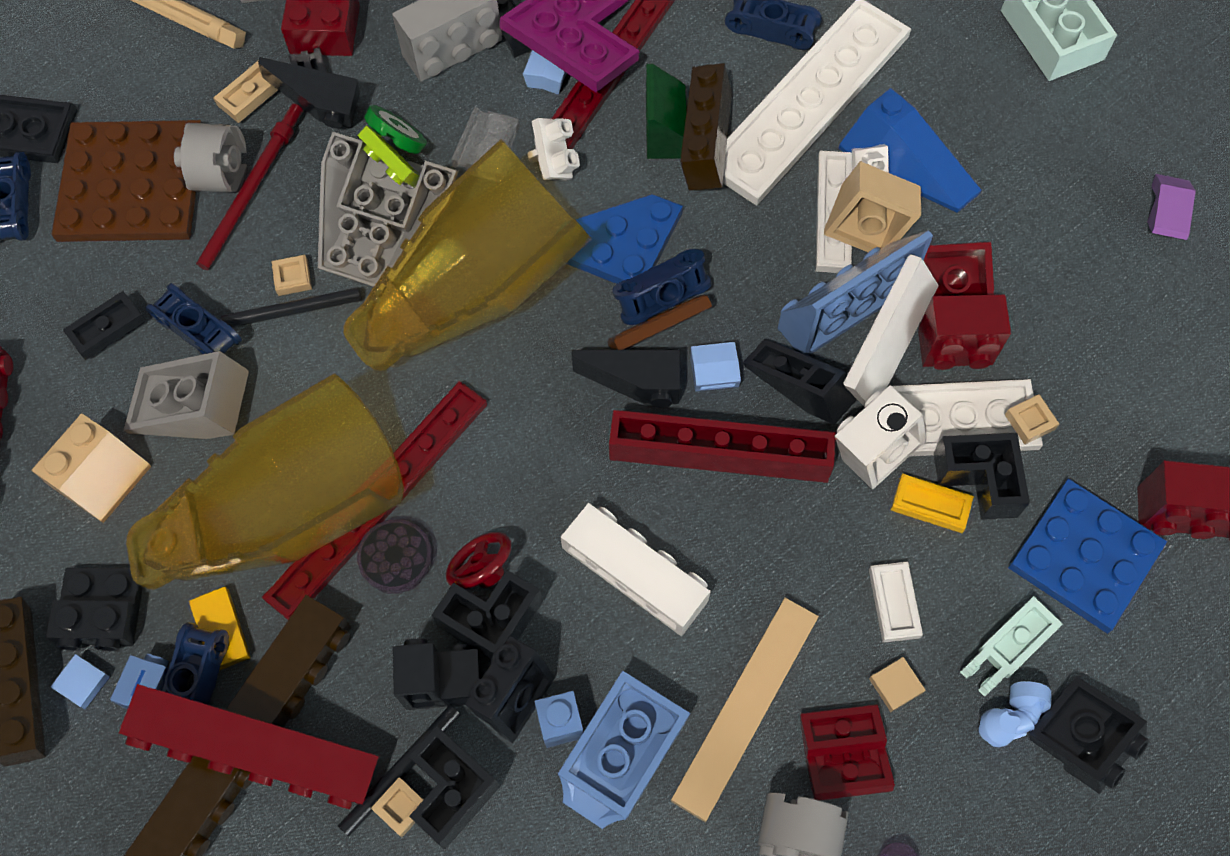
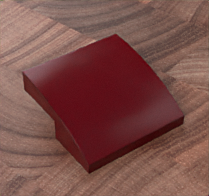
[800,704,895,801]

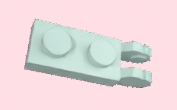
[960,596,1063,696]

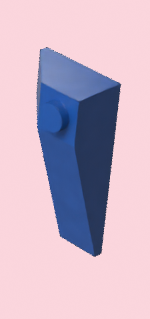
[839,88,981,213]

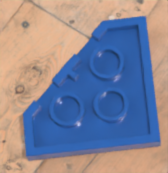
[548,194,683,284]

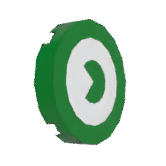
[364,105,427,154]

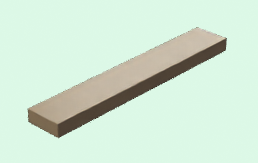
[671,598,819,823]

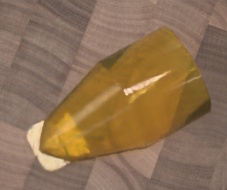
[343,139,592,371]
[126,373,404,590]

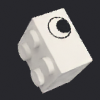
[835,385,926,489]

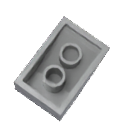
[123,351,249,439]

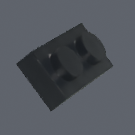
[63,291,145,360]

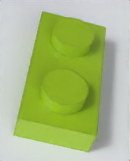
[357,125,420,188]

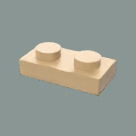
[214,60,278,123]

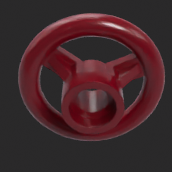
[446,532,511,589]

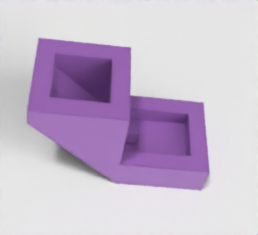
[1147,174,1196,240]

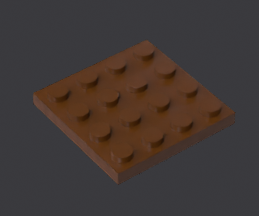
[51,120,202,242]

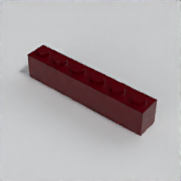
[609,410,836,483]
[118,684,379,809]

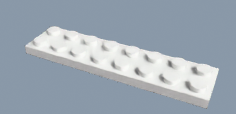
[723,0,911,206]

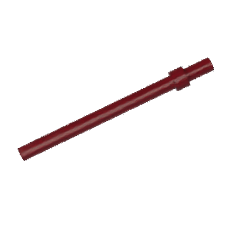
[196,104,303,270]

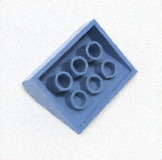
[778,230,933,356]

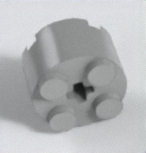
[174,123,247,193]
[758,793,849,856]

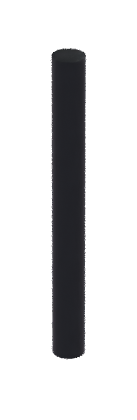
[221,287,362,328]
[338,705,461,837]

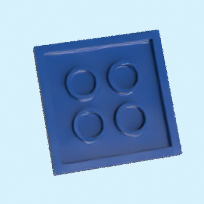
[1008,479,1168,634]

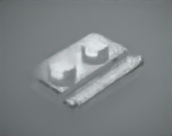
[451,107,520,179]

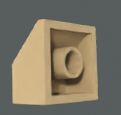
[824,161,921,253]
[31,413,151,523]

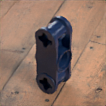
[725,0,822,50]
[0,152,31,241]
[612,249,712,325]
[145,283,242,355]
[162,622,229,705]

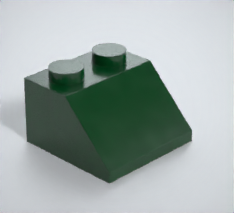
[646,64,688,159]

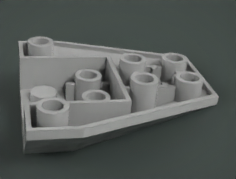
[318,131,458,290]

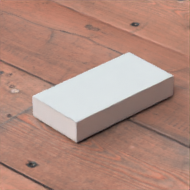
[869,562,923,643]

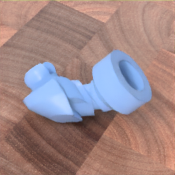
[979,681,1051,747]

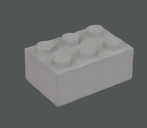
[392,0,503,82]

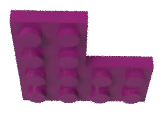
[500,0,639,92]

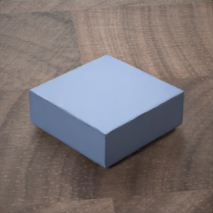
[50,654,110,709]

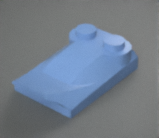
[558,671,690,829]

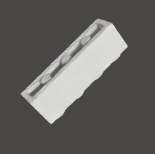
[561,503,710,637]

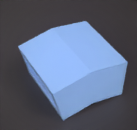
[523,50,567,95]
[690,342,741,392]

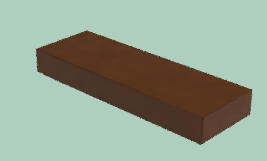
[607,294,712,350]

